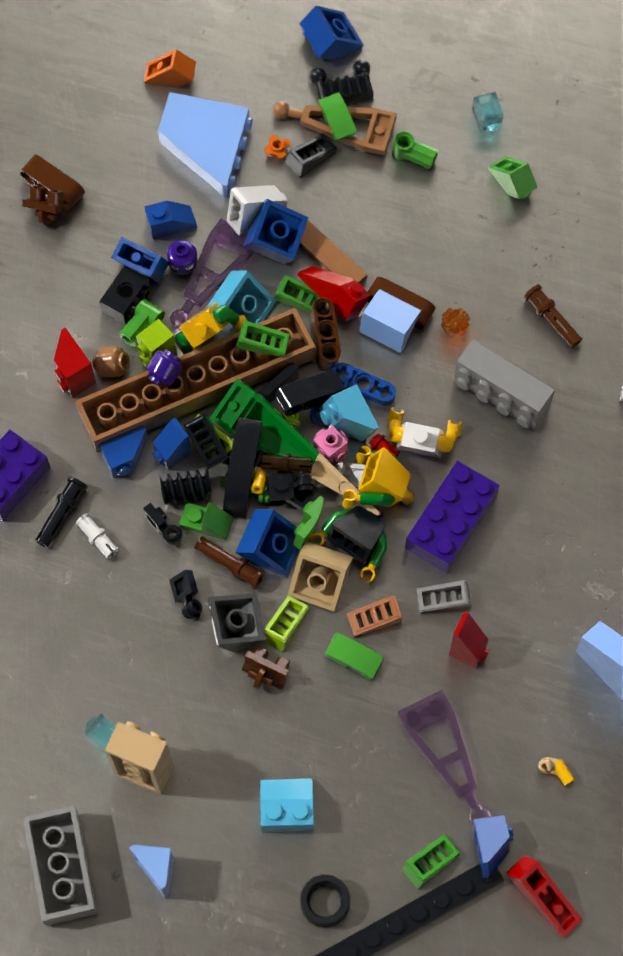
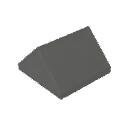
[208,593,266,652]

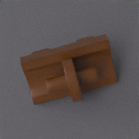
[22,185,70,226]
[242,646,290,689]

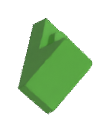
[179,502,234,540]

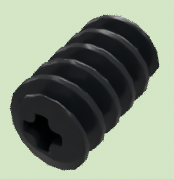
[160,469,211,505]

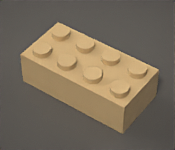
[104,722,174,795]

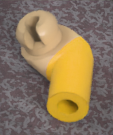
[251,466,267,494]
[538,757,575,786]

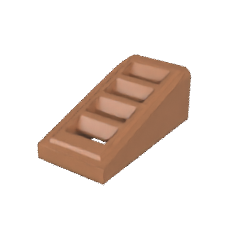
[346,595,402,637]

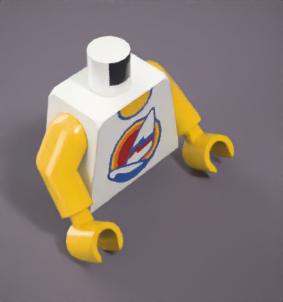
[387,407,462,459]

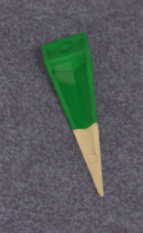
[210,379,381,515]

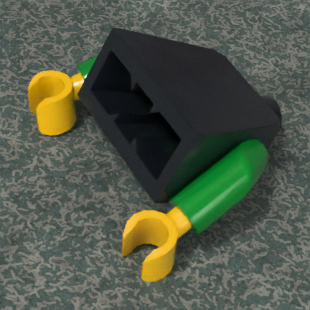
[310,506,387,583]

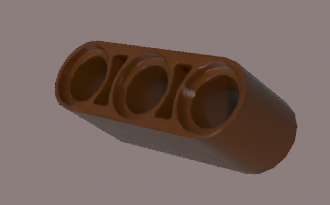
[19,154,85,209]
[367,277,435,329]
[310,298,341,370]

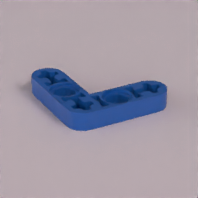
[310,362,396,426]

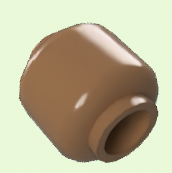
[92,346,130,378]

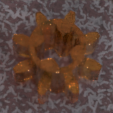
[441,308,470,337]

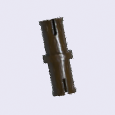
[261,453,313,473]

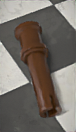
[524,284,583,349]
[194,536,266,590]

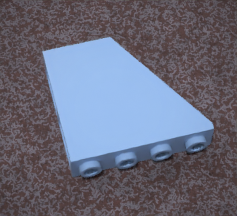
[158,92,253,197]
[576,621,623,701]

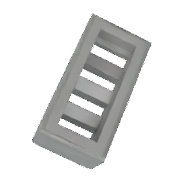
[417,580,472,613]

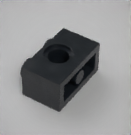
[99,265,151,325]

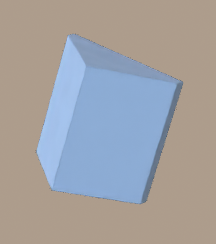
[359,289,422,353]
[129,845,174,899]

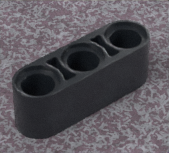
[274,369,346,416]

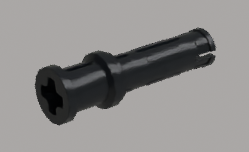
[34,476,88,548]

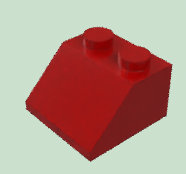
[54,327,96,398]

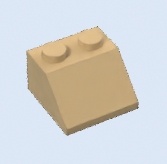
[288,541,353,612]

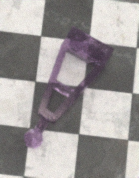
[170,218,254,328]
[397,690,490,824]

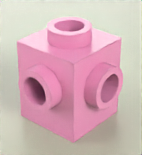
[314,425,348,465]

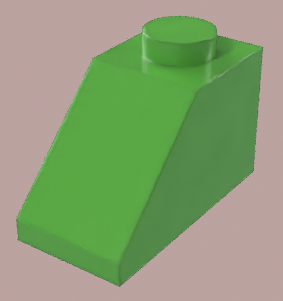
[488,156,538,199]

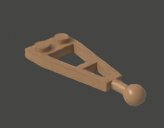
[272,101,396,156]

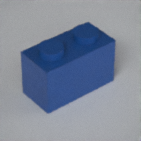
[111,237,168,283]

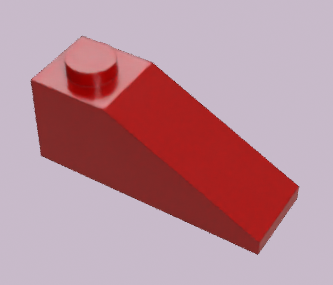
[297,266,371,321]
[449,611,490,668]
[506,855,583,938]

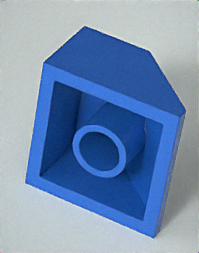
[299,6,364,60]
[243,199,309,265]
[236,509,299,577]

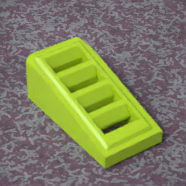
[264,595,310,651]

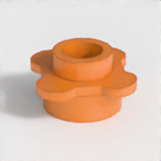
[264,135,290,159]

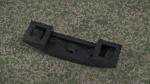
[223,417,263,518]

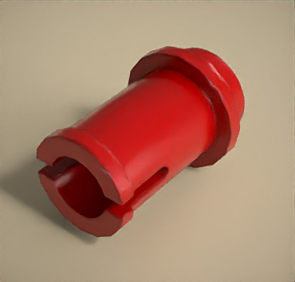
[369,433,400,457]

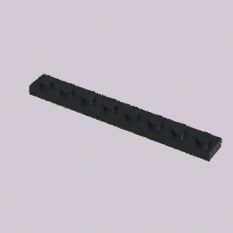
[315,864,505,956]

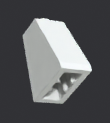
[226,185,288,236]

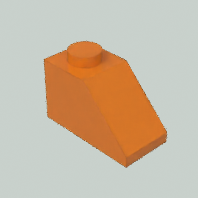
[143,49,196,88]

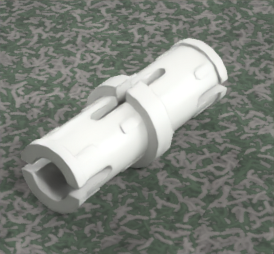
[76,514,119,560]

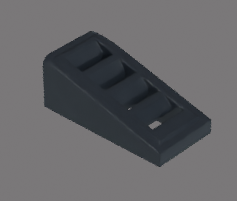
[286,134,337,176]
[183,414,230,469]

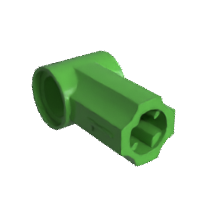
[392,131,439,169]
[119,299,165,347]

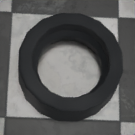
[300,874,350,928]

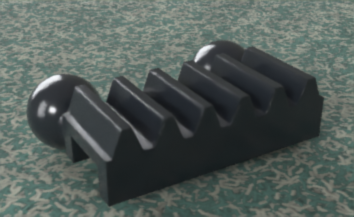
[309,59,374,104]

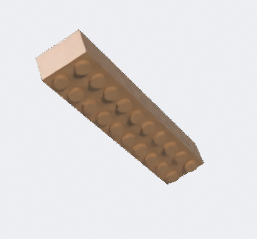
[75,308,316,453]

